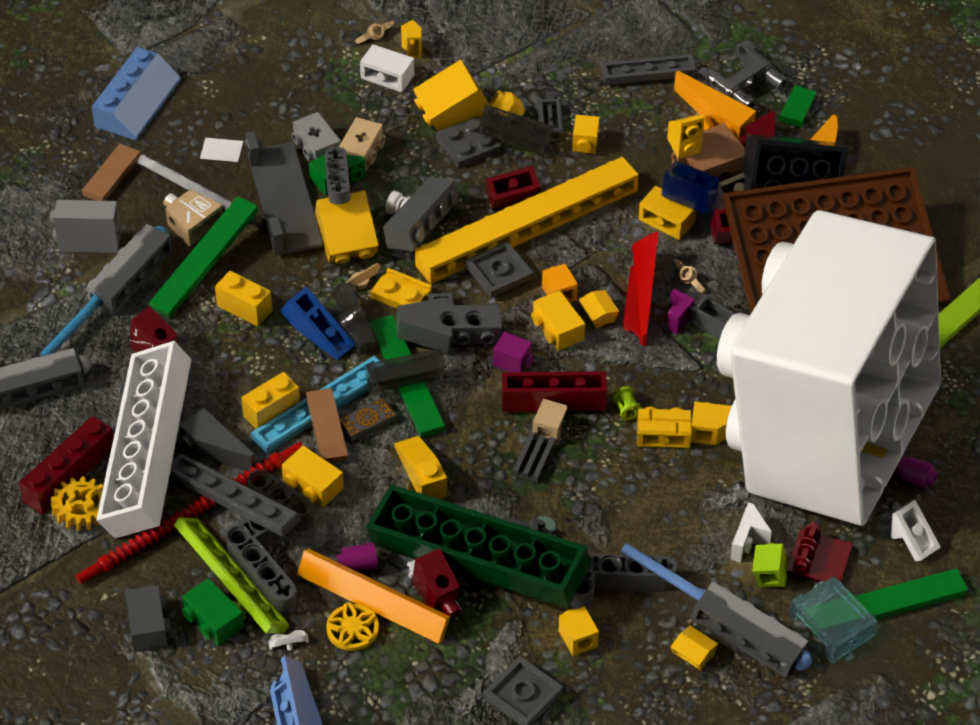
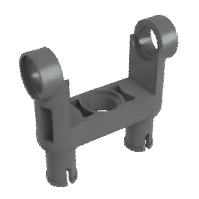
[694,40,789,109]

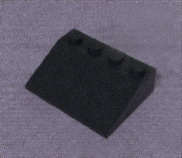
[744,134,849,190]

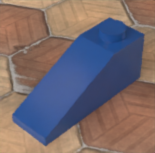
[280,286,356,360]

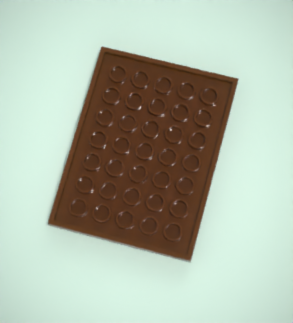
[722,167,951,315]

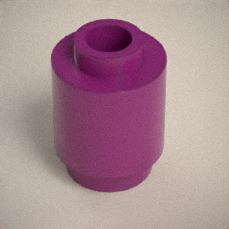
[896,456,938,490]

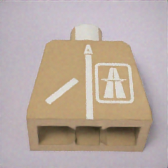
[163,190,223,247]

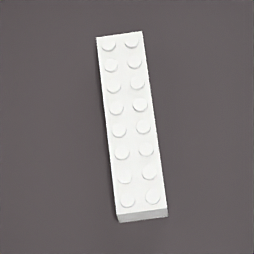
[96,341,192,538]

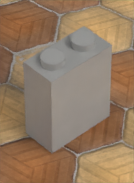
[50,200,121,253]

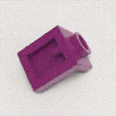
[667,289,695,334]

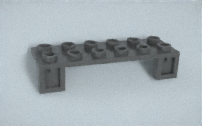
[245,131,323,256]

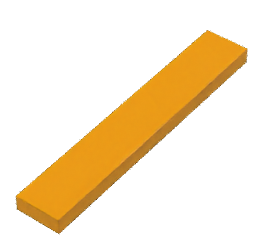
[297,548,450,644]

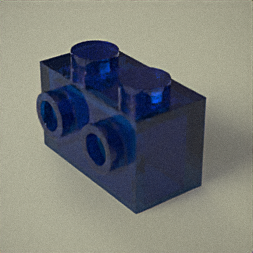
[661,160,720,214]

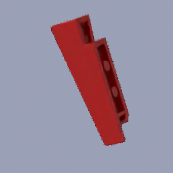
[623,231,659,346]

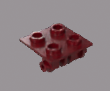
[787,522,853,587]

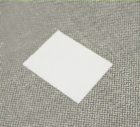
[200,138,243,162]

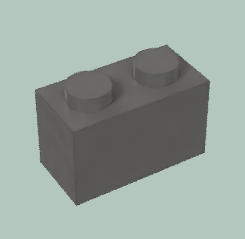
[125,585,172,651]

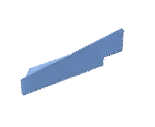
[270,655,323,725]

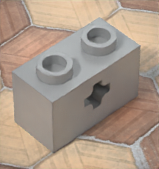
[291,112,341,161]

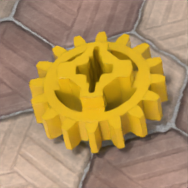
[51,477,104,531]

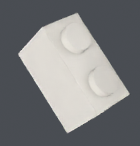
[360,44,415,92]

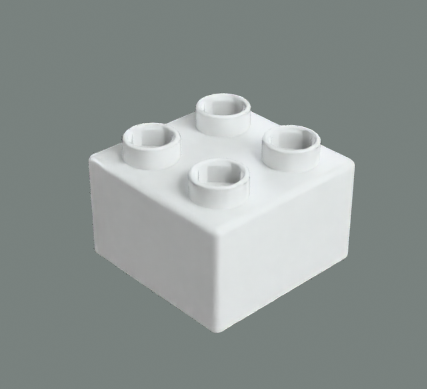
[717,210,941,526]

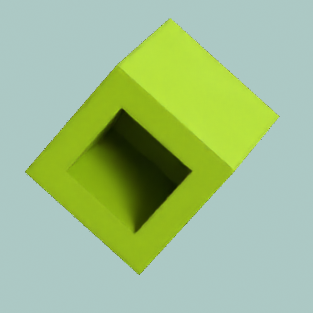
[752,543,788,588]

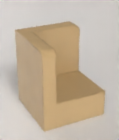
[532,399,567,445]

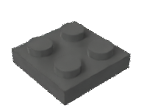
[436,116,501,168]
[465,241,534,298]
[483,656,563,725]

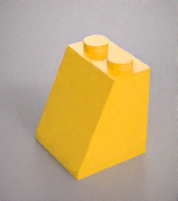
[413,60,496,131]
[315,191,379,264]

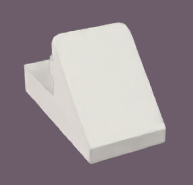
[891,500,941,561]
[730,503,772,563]

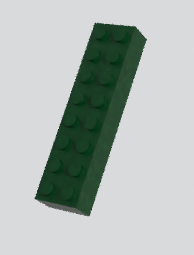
[366,484,591,609]

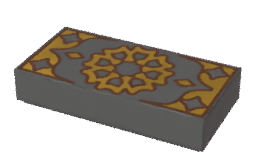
[339,398,397,442]

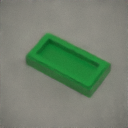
[779,85,817,128]

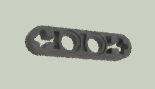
[324,147,351,204]

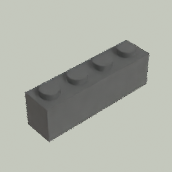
[383,177,459,251]

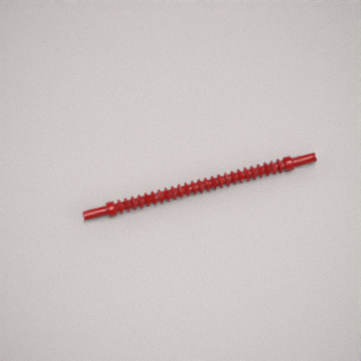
[75,442,303,585]

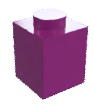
[493,332,534,372]

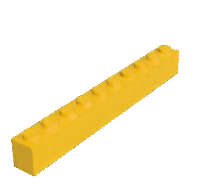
[415,157,639,285]

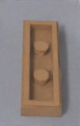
[82,144,141,201]
[306,388,348,463]

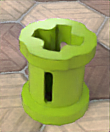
[611,386,642,421]

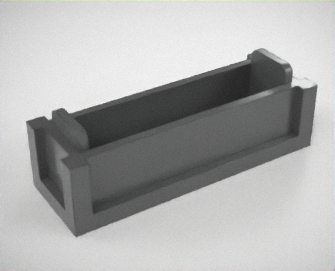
[688,294,736,339]

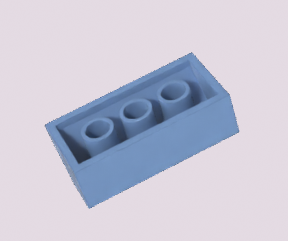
[92,47,181,140]

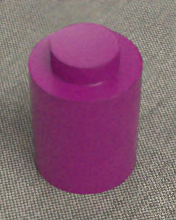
[336,542,378,573]

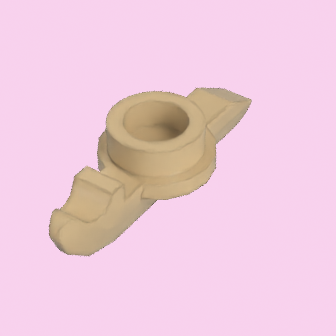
[355,21,395,44]
[674,258,706,294]
[340,263,380,294]

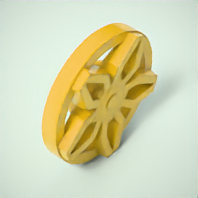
[326,603,379,651]

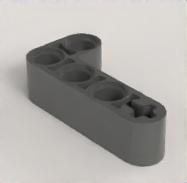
[226,519,297,616]
[570,553,677,610]

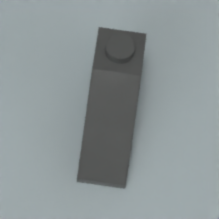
[179,408,256,471]

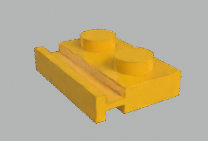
[370,268,432,309]

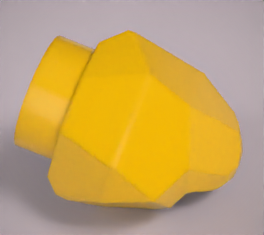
[490,90,525,120]

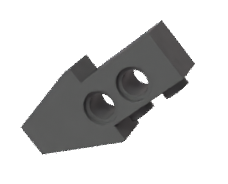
[395,298,502,353]

